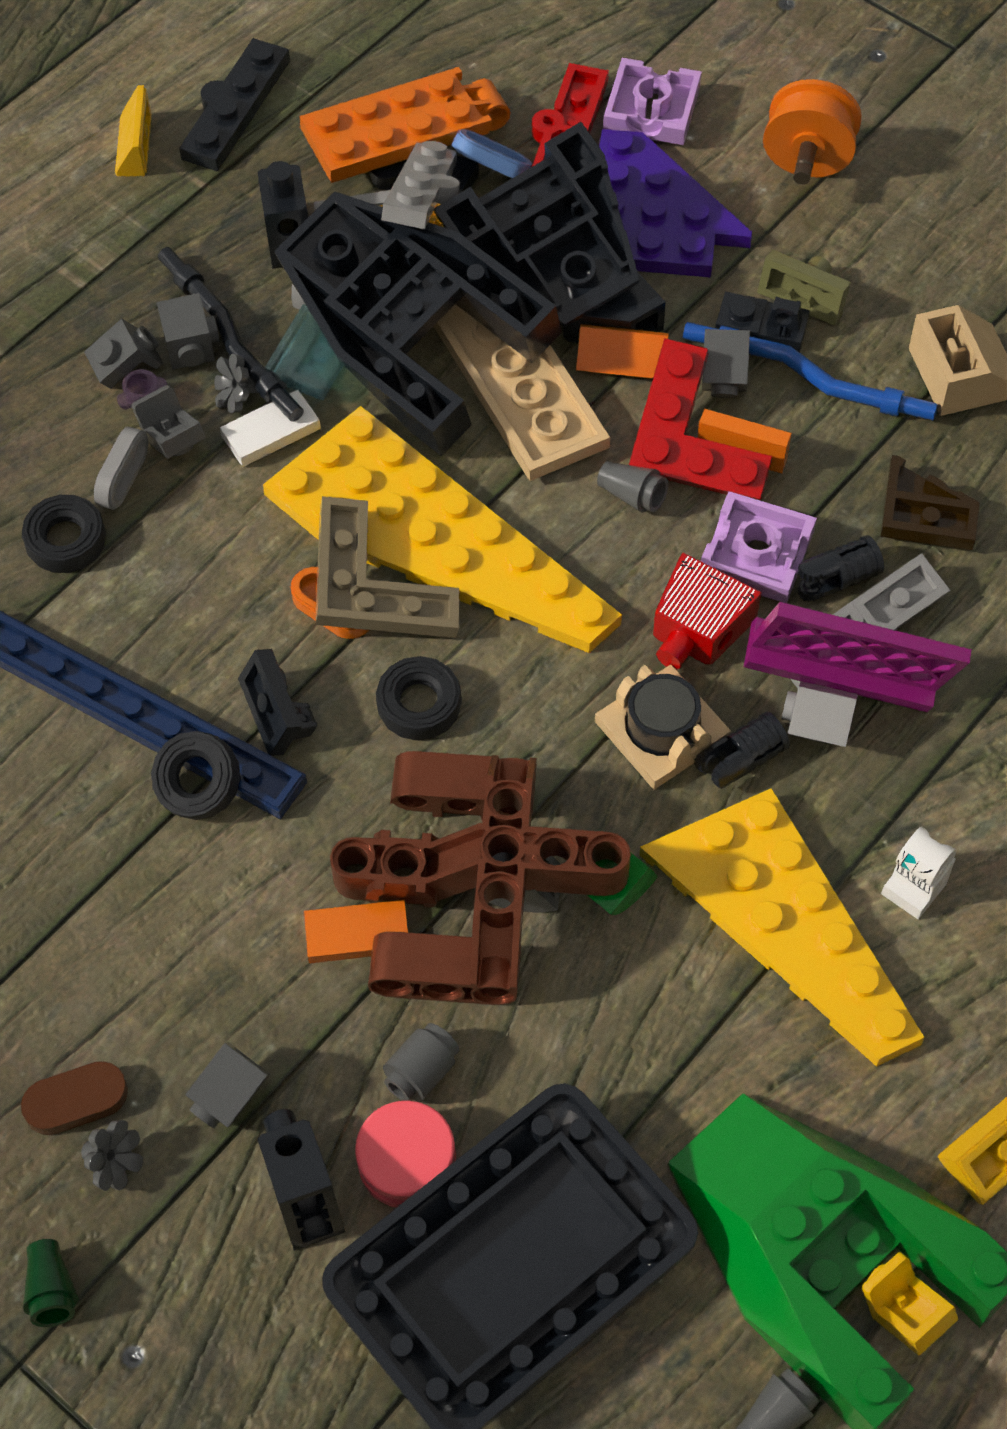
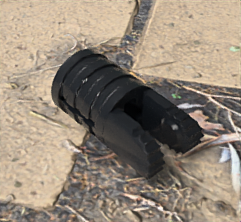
[798,535,884,602]
[693,711,790,789]

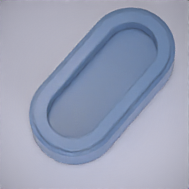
[452,129,532,178]

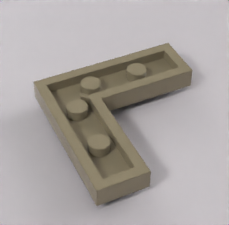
[315,496,459,638]

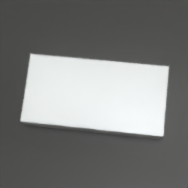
[220,390,321,467]

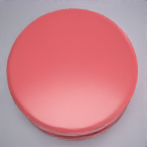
[355,1100,456,1208]

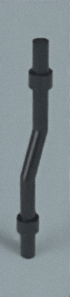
[158,247,304,422]

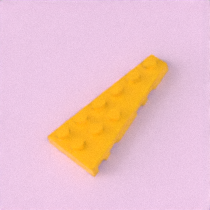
[639,788,925,1067]

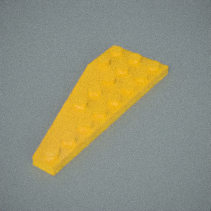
[263,406,622,653]

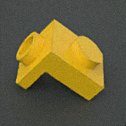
[862,1252,959,1356]

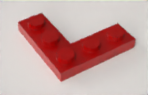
[629,338,772,501]

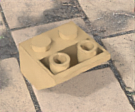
[909,305,1007,416]

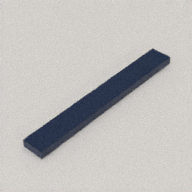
[0,611,308,820]

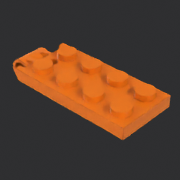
[299,67,511,183]

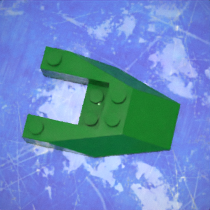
[667,1093,1007,1429]

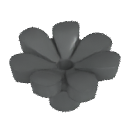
[214,354,258,413]
[81,1120,143,1191]

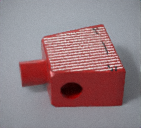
[653,553,761,670]

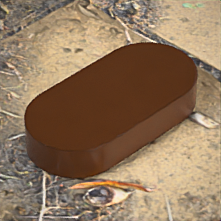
[21,1061,128,1135]

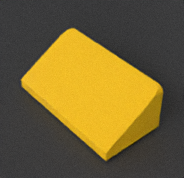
[115,85,152,177]
[938,1097,1007,1205]

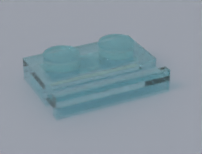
[265,304,343,401]

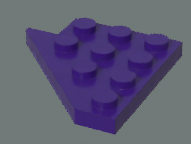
[599,129,752,278]

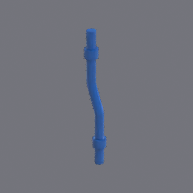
[683,322,938,421]

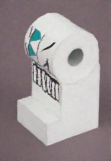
[881,826,956,920]

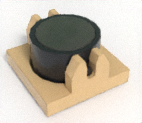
[595,664,731,790]

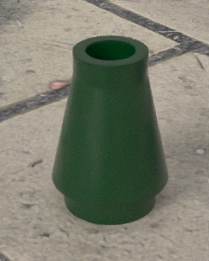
[23,1239,79,1327]

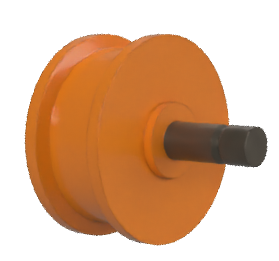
[763,79,862,185]

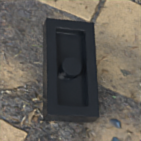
[715,291,810,353]
[238,649,318,756]

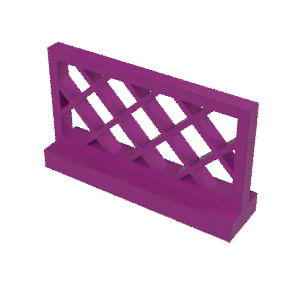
[744,602,972,712]

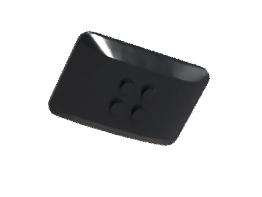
[322,1083,698,1429]

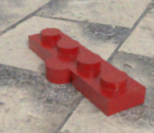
[532,63,609,167]

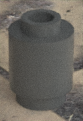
[383,1023,459,1102]

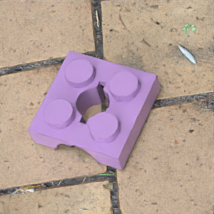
[603,58,702,145]
[700,491,817,603]

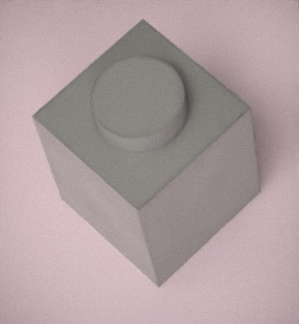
[781,681,858,747]

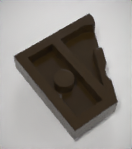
[880,455,980,550]

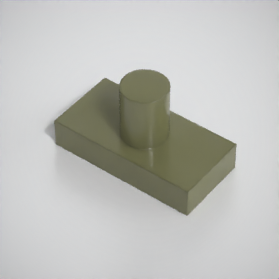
[757,249,851,326]

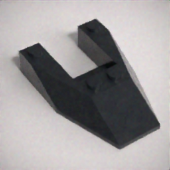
[274,191,562,456]

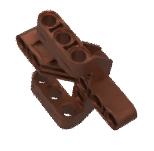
[330,751,631,1005]

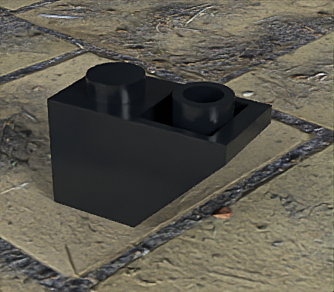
[563,272,666,343]

